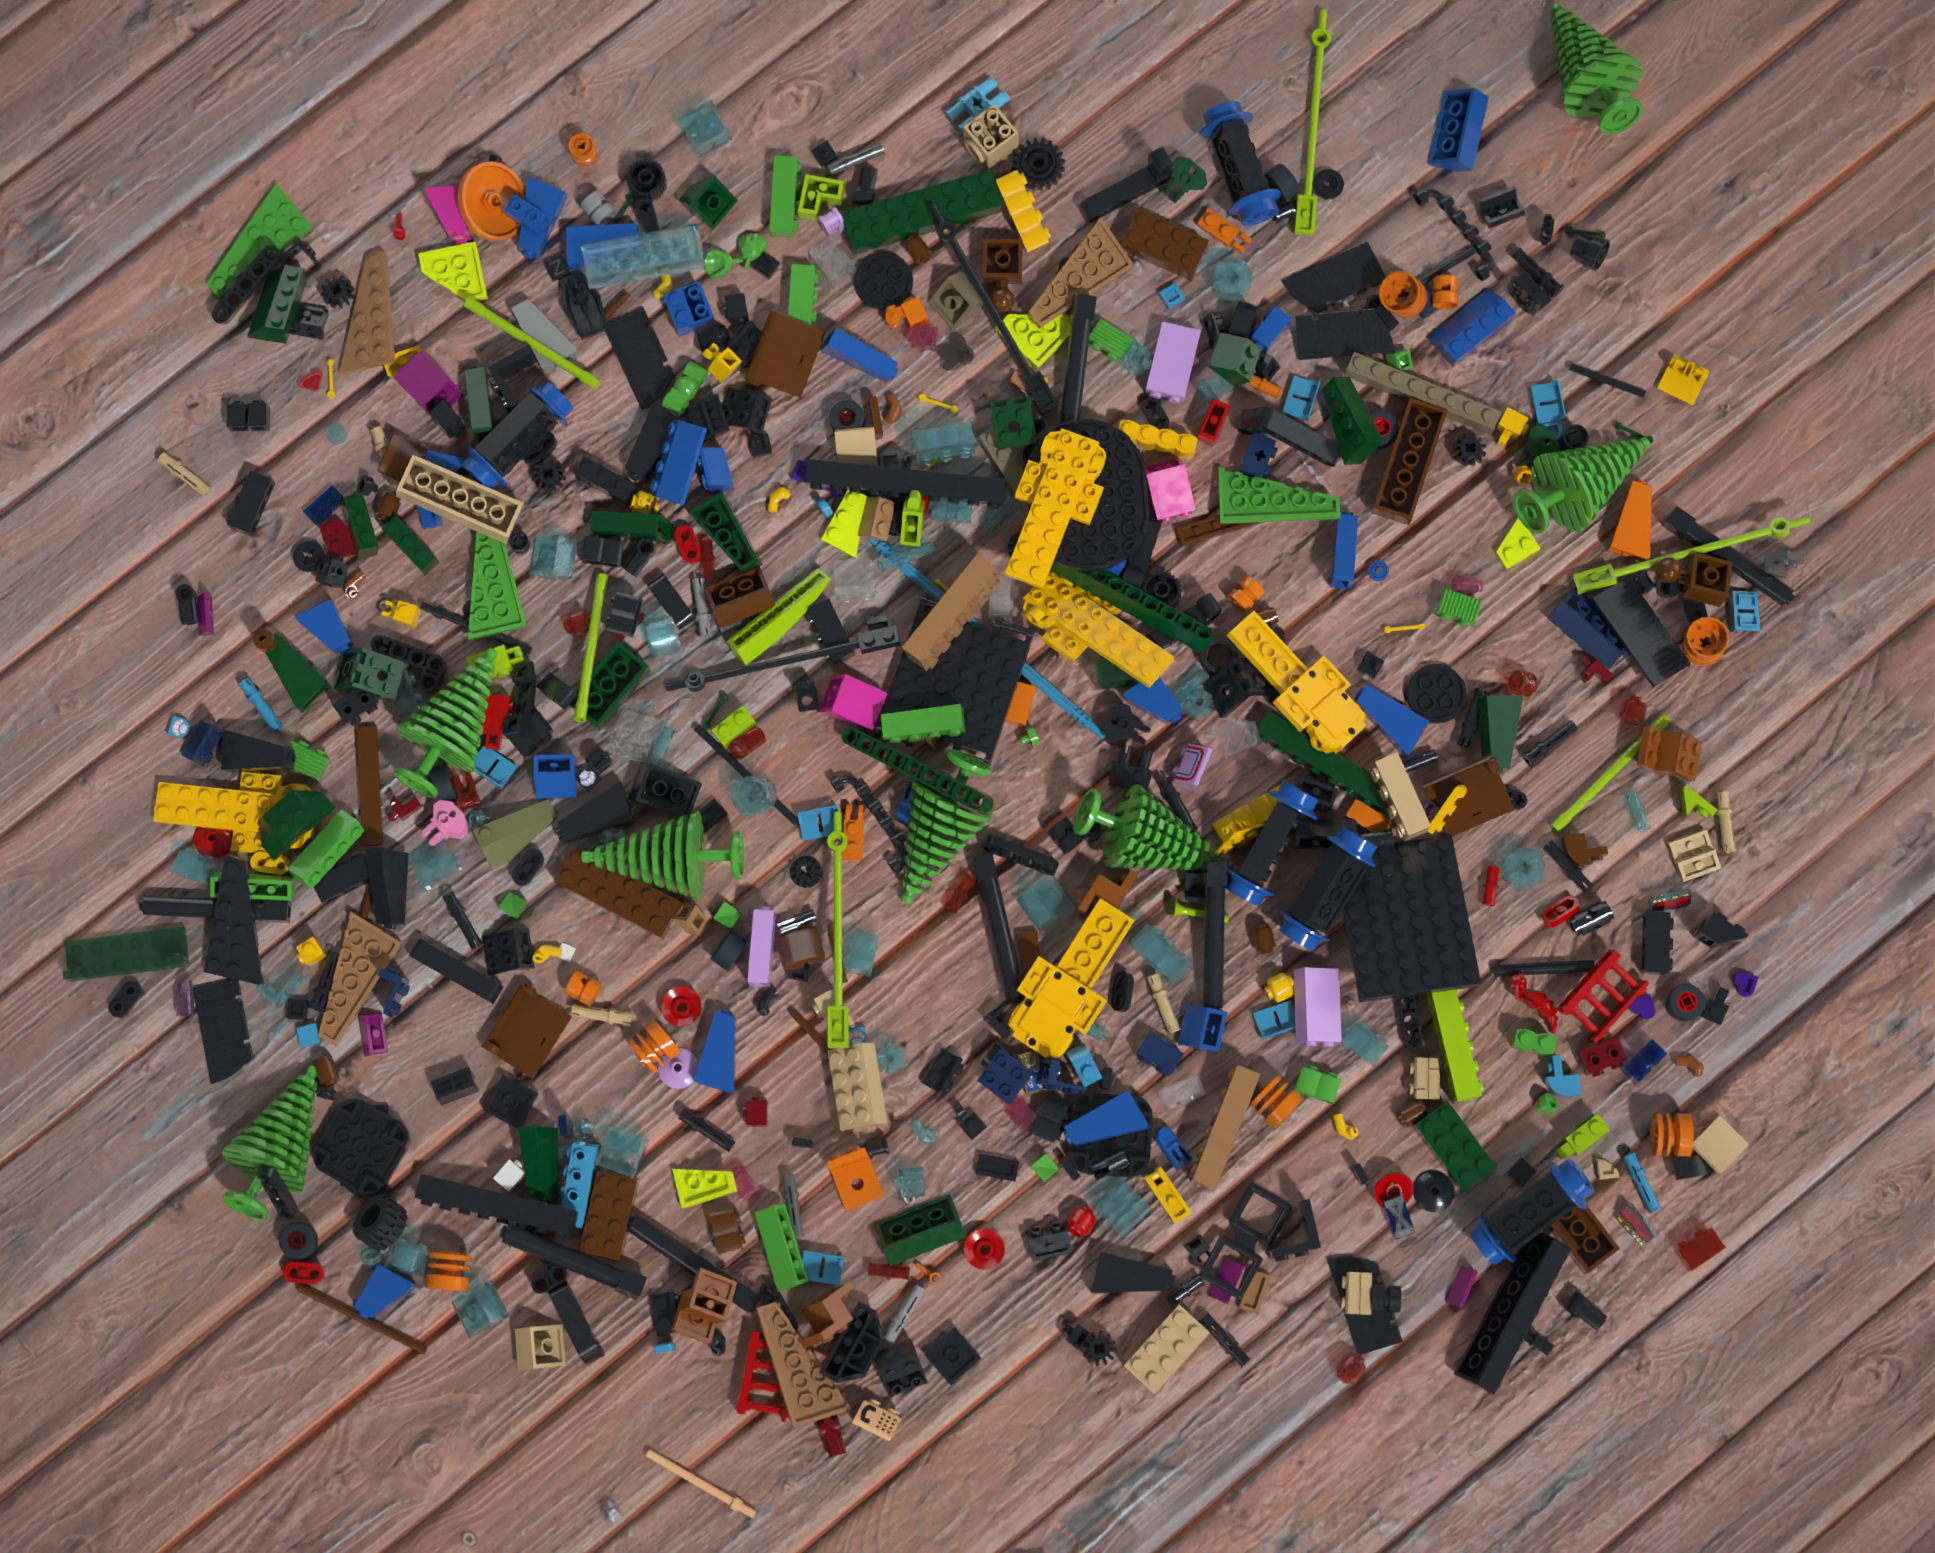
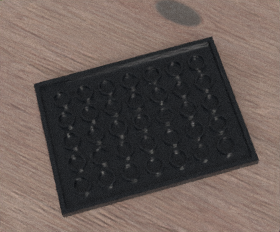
[1342,835,1481,1003]

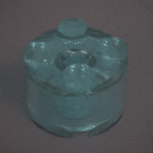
[1212,259,1252,303]
[643,615,681,660]
[731,775,777,817]
[1501,848,1545,891]
[384,1238,430,1277]

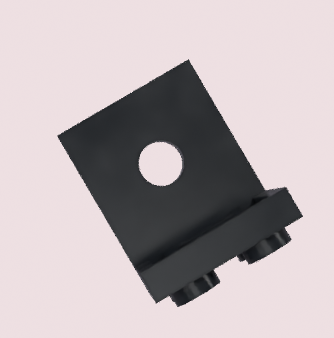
[488,345,538,413]
[1204,658,1280,718]
[1268,1199,1321,1262]

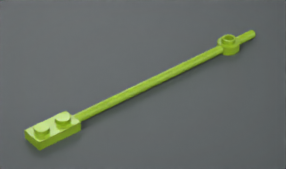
[1294,9,1331,236]
[1572,515,1811,595]
[827,812,849,1048]

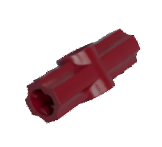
[817,1415,847,1458]

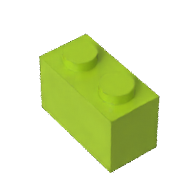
[711,705,757,749]

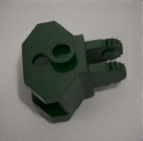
[1163,157,1207,203]
[1512,423,1560,466]

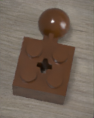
[983,239,1023,313]
[1655,552,1732,607]

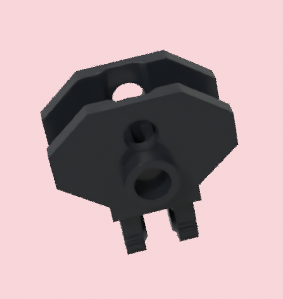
[1103,703,1151,746]

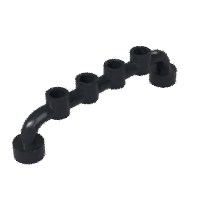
[1413,189,1494,282]
[829,776,908,874]

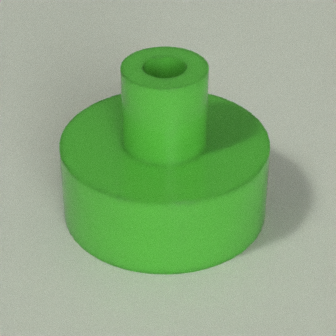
[1020,725,1040,747]
[1536,1093,1558,1115]

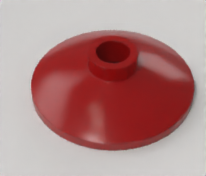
[194,827,233,859]
[661,986,702,1027]
[1374,1172,1414,1209]
[964,1229,1005,1270]

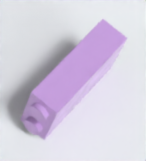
[1145,321,1201,404]
[747,906,776,988]
[1294,967,1342,1047]

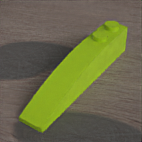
[727,568,831,666]

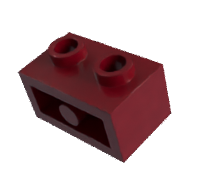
[1577,1037,1627,1078]

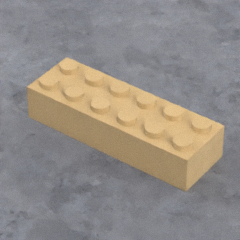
[396,455,524,544]

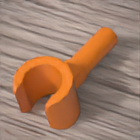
[915,1262,941,1285]

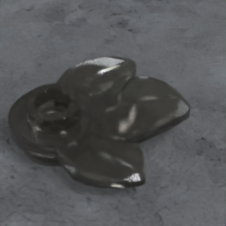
[936,332,974,371]

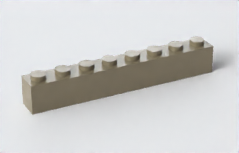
[1345,352,1501,435]

